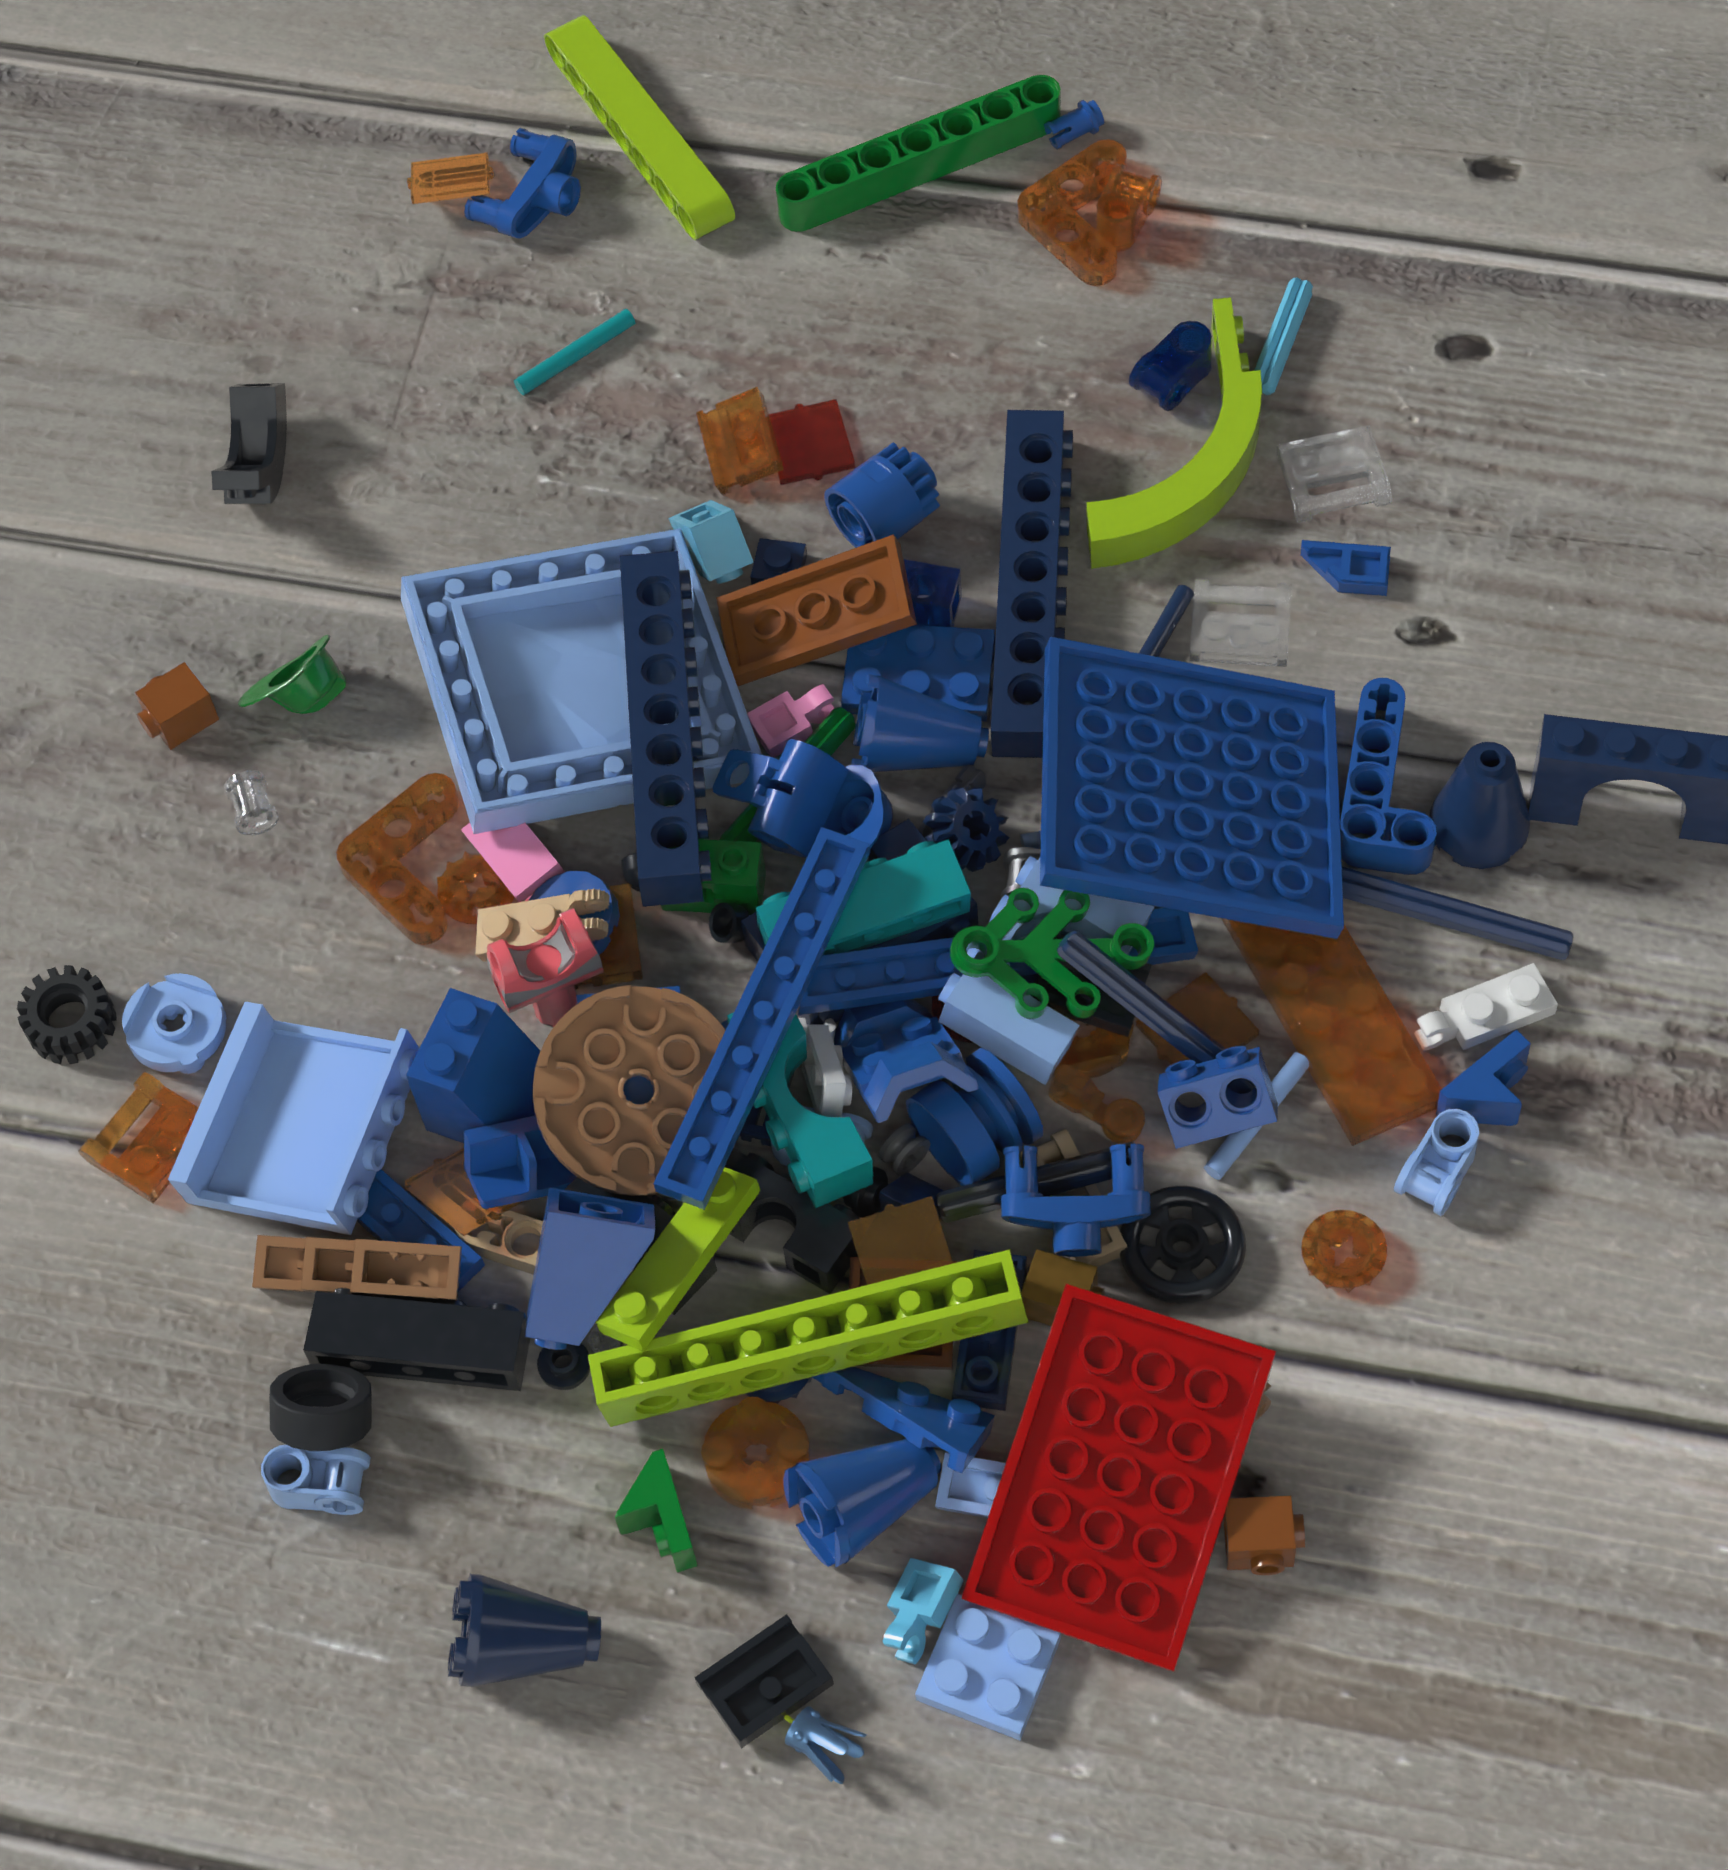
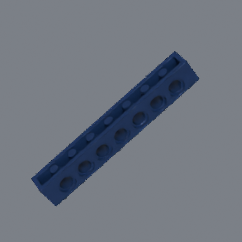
[991,410,1073,758]
[620,551,712,907]

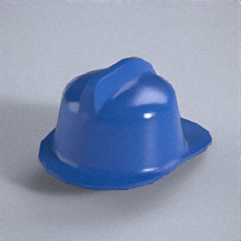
[823,765,893,849]

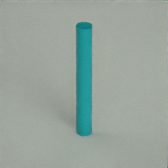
[514,309,636,396]

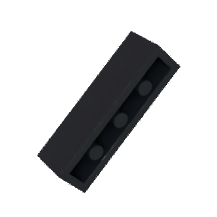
[303,1288,530,1391]

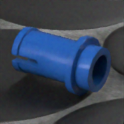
[1044,100,1105,150]

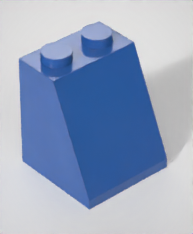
[406,988,540,1143]
[525,1187,655,1350]

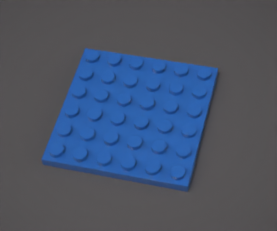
[1040,637,1344,939]

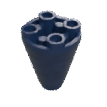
[448,1573,601,1687]

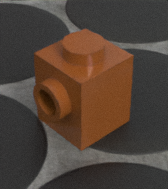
[135,662,219,750]
[1223,1495,1305,1575]

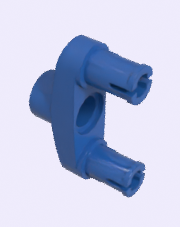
[464,128,581,239]
[1001,1144,1151,1257]

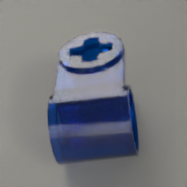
[1129,321,1212,411]

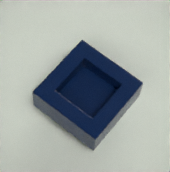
[750,538,807,585]

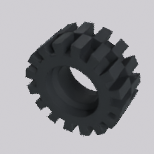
[17,965,117,1064]

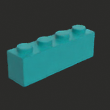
[756,839,971,956]

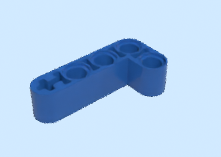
[1340,678,1437,875]

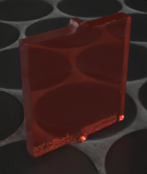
[762,399,856,485]

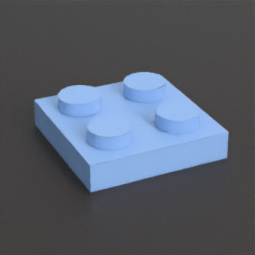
[915,1594,1061,1740]

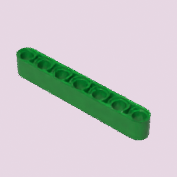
[776,75,1061,232]

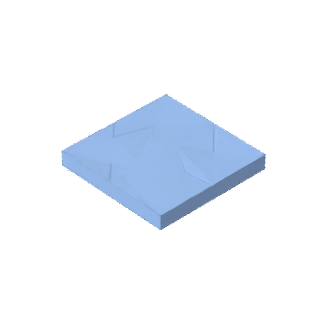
[401,528,762,834]

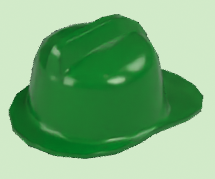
[238,635,347,714]

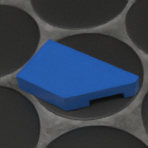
[1300,540,1391,596]

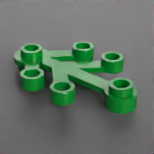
[950,888,1154,1019]

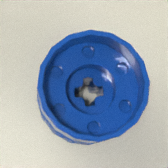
[906,1048,1043,1186]

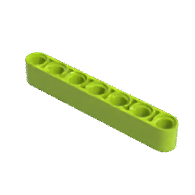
[544,15,735,240]

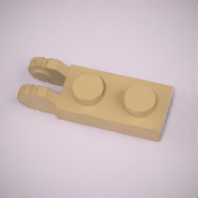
[475,888,610,962]

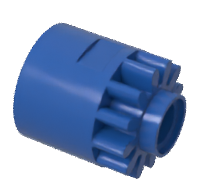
[824,442,940,548]

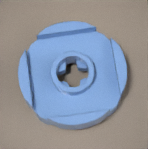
[122,973,227,1074]

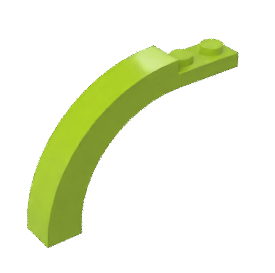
[1086,297,1262,569]

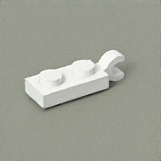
[1414,963,1558,1051]
[798,1018,852,1117]

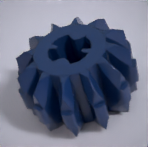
[922,787,1010,872]

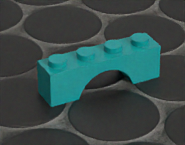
[727,1013,873,1208]

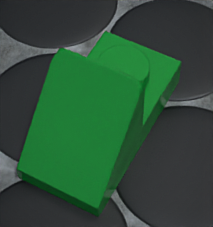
[615,1449,698,1573]

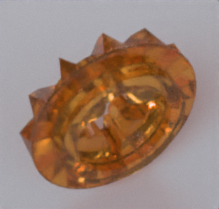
[437,851,515,924]
[1301,1210,1387,1293]

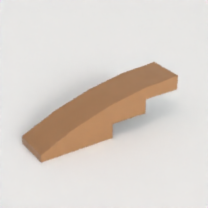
[252,1235,462,1300]

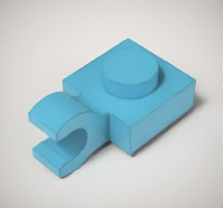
[883,1558,964,1664]

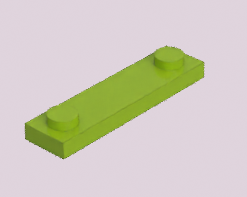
[596,1167,761,1351]

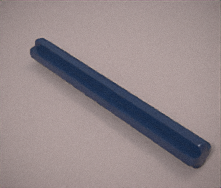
[1342,867,1573,960]
[1057,930,1256,1094]

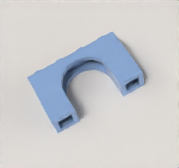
[938,856,1155,1086]

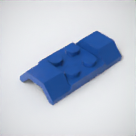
[834,999,979,1123]

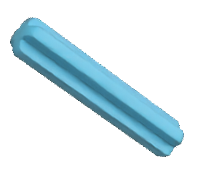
[1254,277,1313,395]

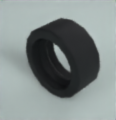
[269,1364,372,1451]

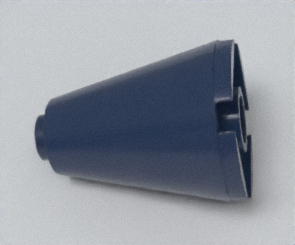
[1429,742,1530,869]

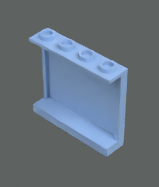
[168,1002,419,1235]

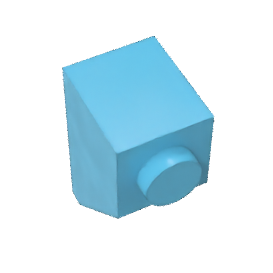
[669,500,754,584]

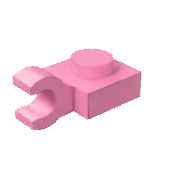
[747,684,834,758]

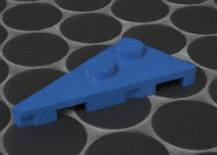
[812,1367,995,1473]

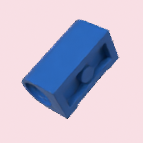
[712,739,849,858]

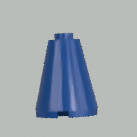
[851,674,989,772]
[783,1439,941,1568]

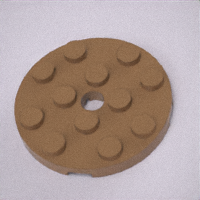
[533,985,725,1196]

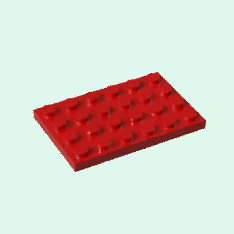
[961,1284,1276,1673]

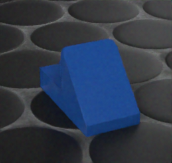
[1436,1030,1531,1126]

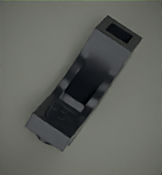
[211,383,287,504]

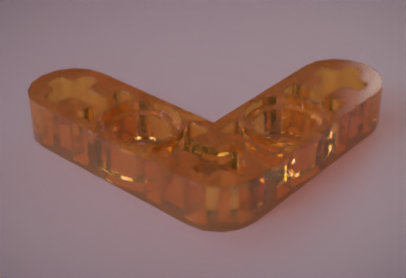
[1017,139,1127,286]
[336,773,459,945]

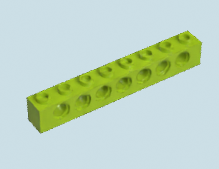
[588,1249,1029,1427]

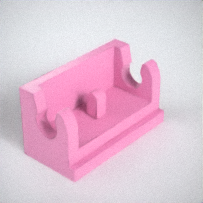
[461,823,565,902]

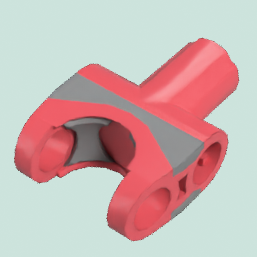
[487,908,603,1027]

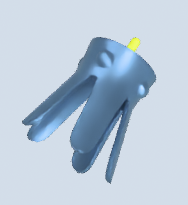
[784,1706,867,1784]

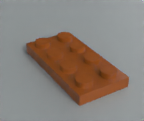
[716,534,917,686]

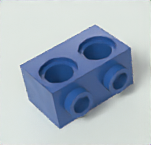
[1157,1046,1278,1149]

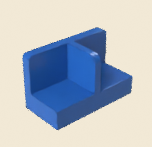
[464,1115,577,1209]

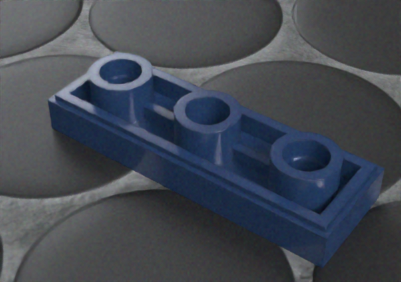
[952,1250,1027,1411]

